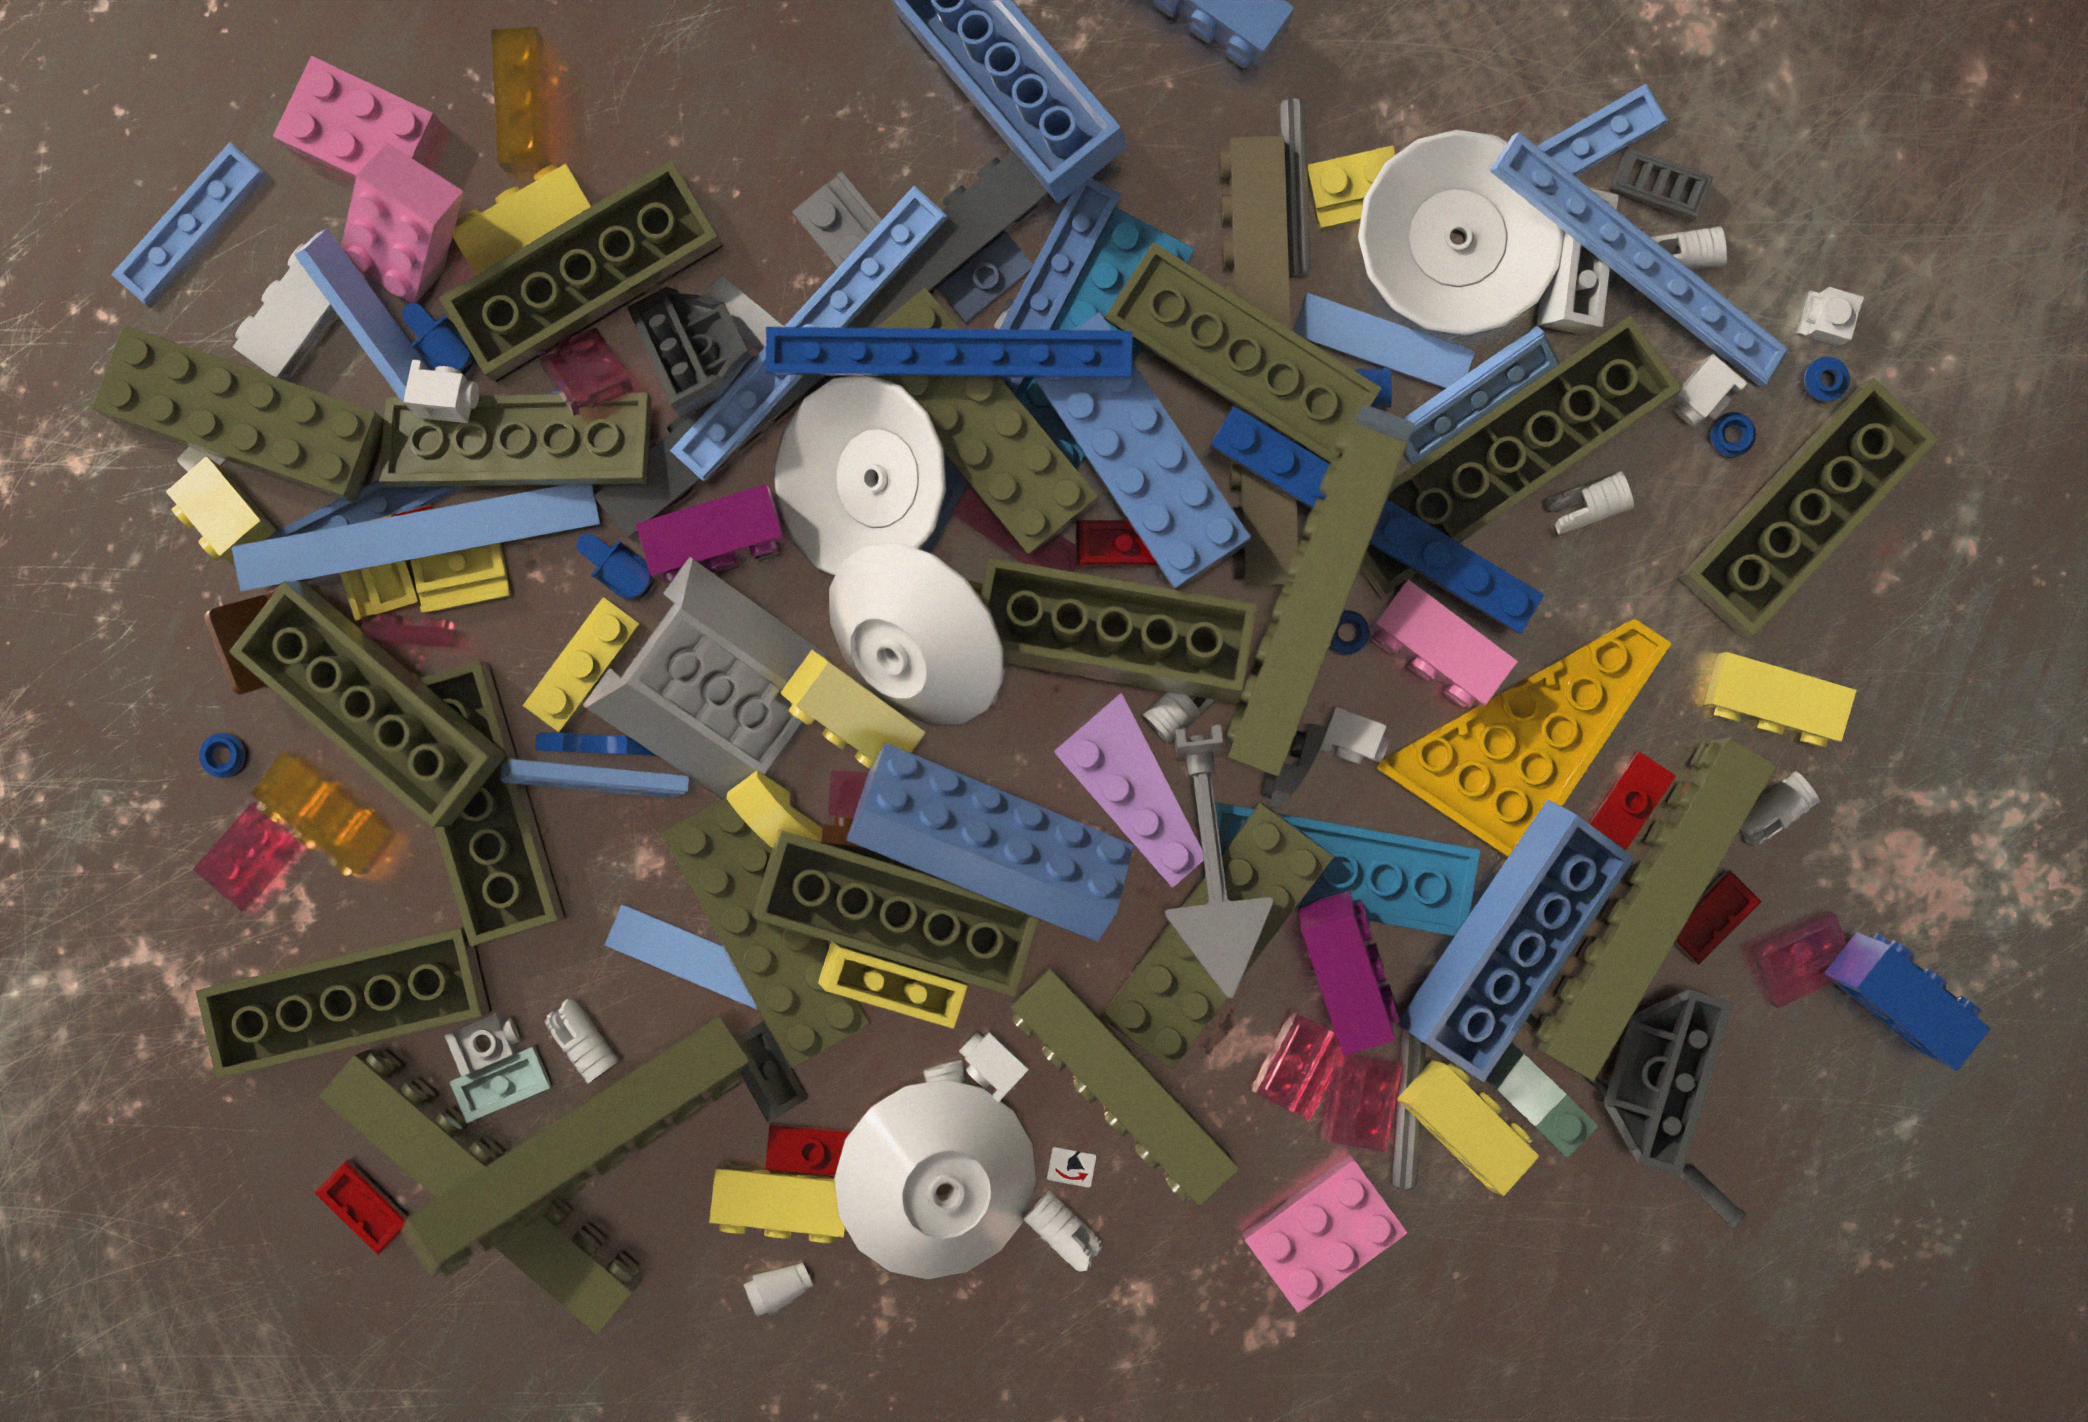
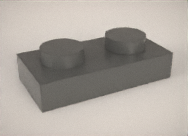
[734,1021,807,1123]

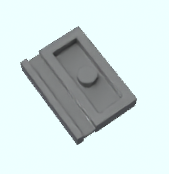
[792,171,882,269]

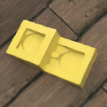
[727,770,823,848]

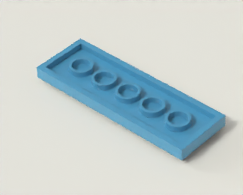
[1016,207,1194,470]
[1201,802,1480,936]

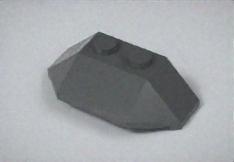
[627,287,751,417]
[1603,989,1733,1176]

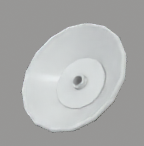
[1358,130,1564,335]
[774,376,946,575]
[829,543,1003,725]
[834,1080,1036,1279]

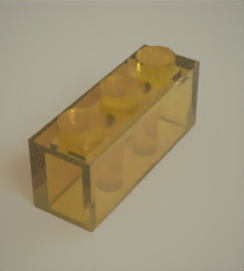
[491,27,550,173]
[250,751,398,877]

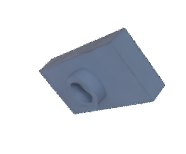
[937,232,1033,324]

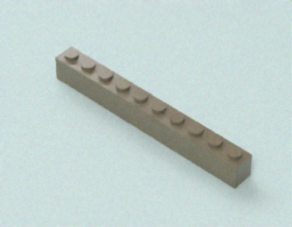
[1220,136,1298,588]

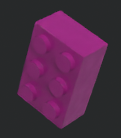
[635,484,789,585]
[1298,890,1400,1056]

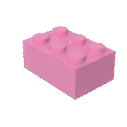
[273,56,442,179]
[341,143,464,303]
[1369,579,1518,709]
[1242,1154,1407,1313]

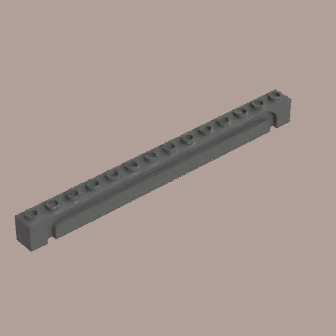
[594,152,1052,541]

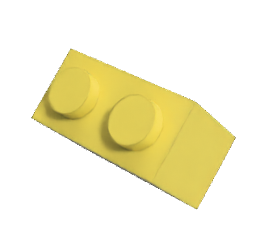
[166,456,276,565]

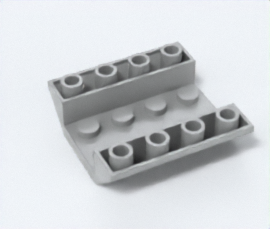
[583,557,826,799]

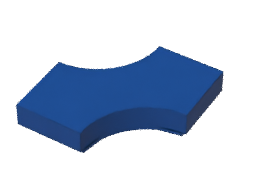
[535,733,657,756]

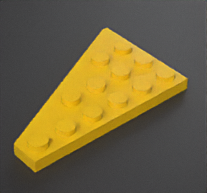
[1375,618,1672,858]

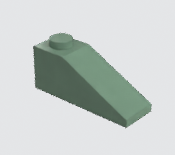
[1486,1042,1599,1158]

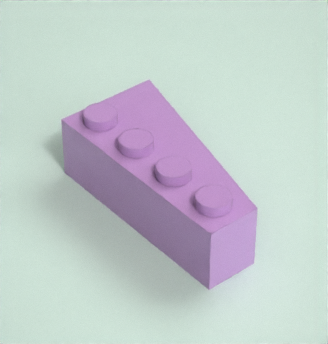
[1053,692,1204,888]

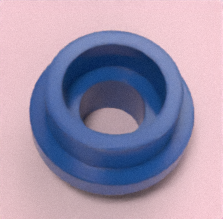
[1804,357,1850,402]
[1710,412,1756,457]
[1329,610,1370,655]
[199,733,245,778]

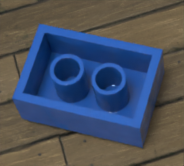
[1824,932,1991,1071]

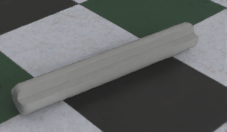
[1280,98,1311,276]
[1392,1028,1426,1190]

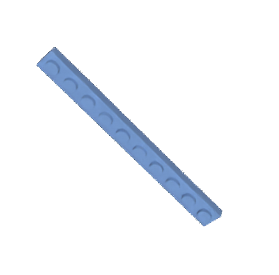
[921,178,1122,554]

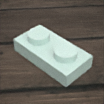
[450,1046,552,1123]

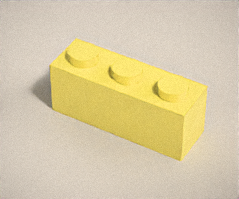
[452,163,592,276]
[522,597,645,733]
[780,650,926,769]
[1703,652,1857,748]
[818,942,967,1029]
[1396,1060,1539,1196]
[709,1164,847,1243]

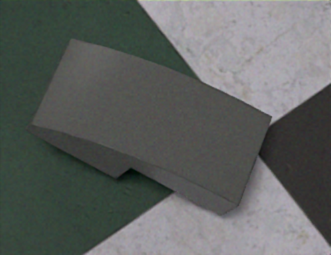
[1262,723,1327,808]

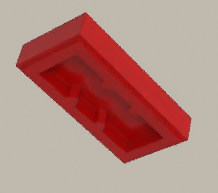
[1588,751,1676,850]
[1674,870,1762,965]
[765,1123,852,1176]
[314,1159,407,1255]

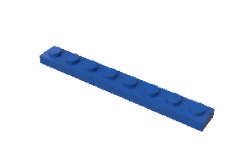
[765,327,1132,379]
[1209,406,1544,635]

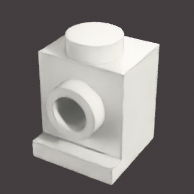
[1796,287,1864,347]
[1670,354,1747,427]
[403,360,479,423]
[1319,707,1390,765]
[444,1011,520,1077]
[959,1030,1029,1102]

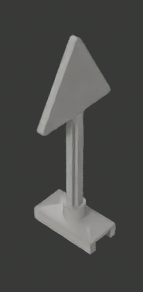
[1165,724,1273,999]

